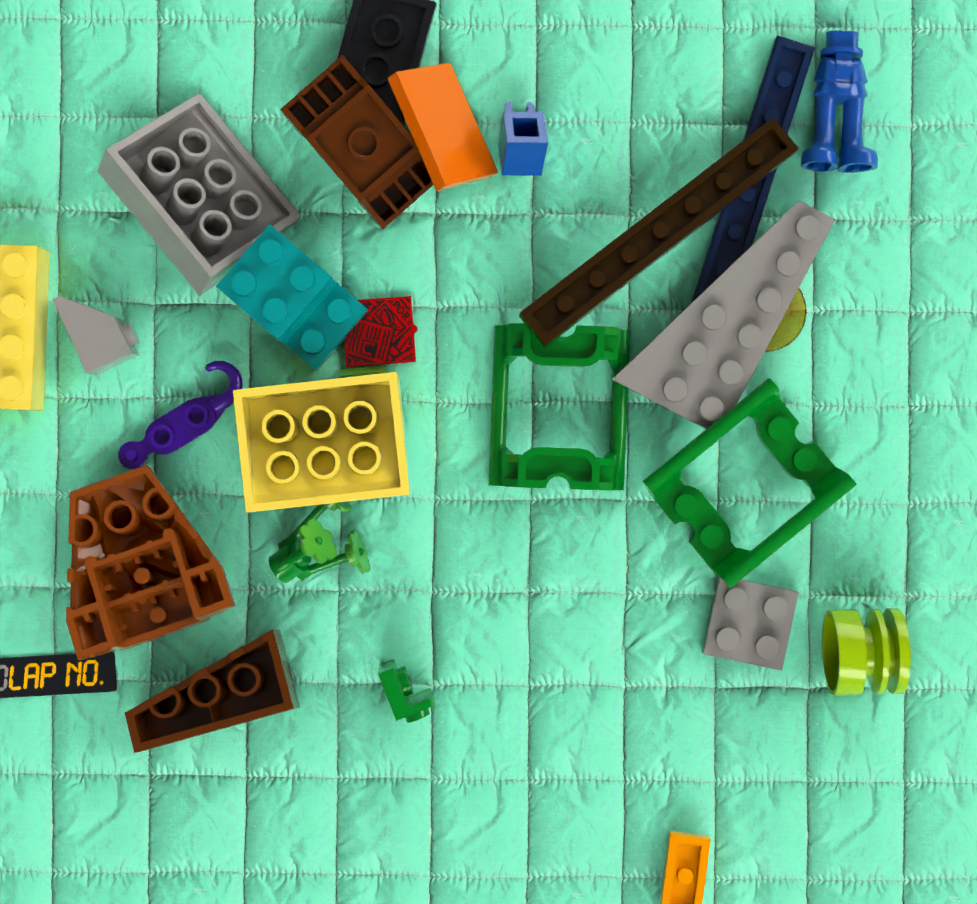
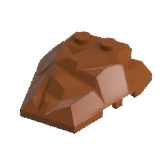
[66,465,235,660]

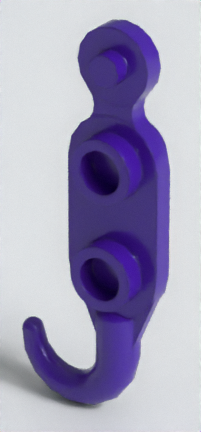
[118,361,242,469]

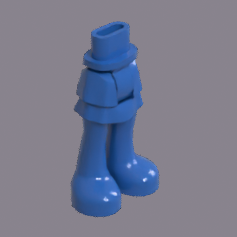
[801,30,878,173]

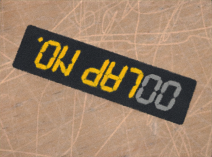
[0,652,117,698]

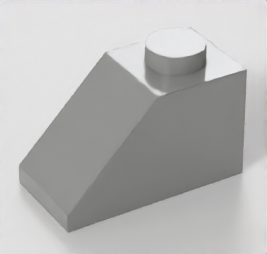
[52,296,139,375]

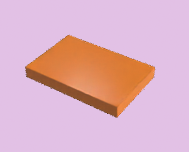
[387,63,498,191]

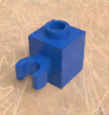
[498,102,548,176]

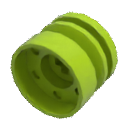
[822,608,911,696]

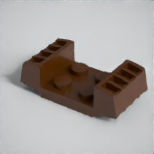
[280,55,434,229]

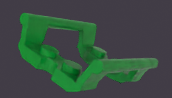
[488,323,630,491]
[642,378,857,588]

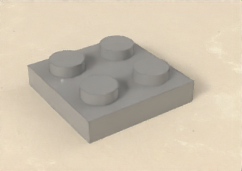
[702,577,799,671]

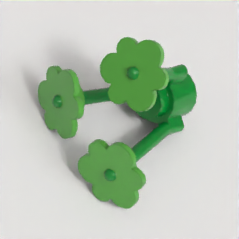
[268,502,371,583]

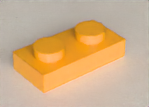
[659,830,711,904]

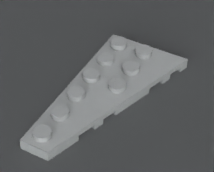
[611,201,835,429]

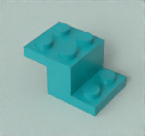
[216,224,369,371]

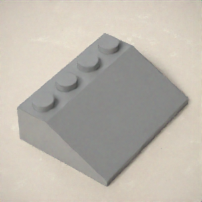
[97,93,301,296]

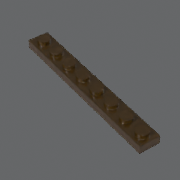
[519,118,799,348]

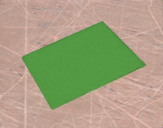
[338,365,387,376]

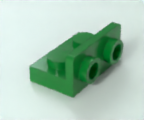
[378,660,435,723]

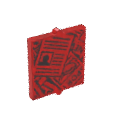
[344,296,418,367]

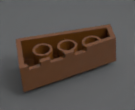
[125,629,300,753]

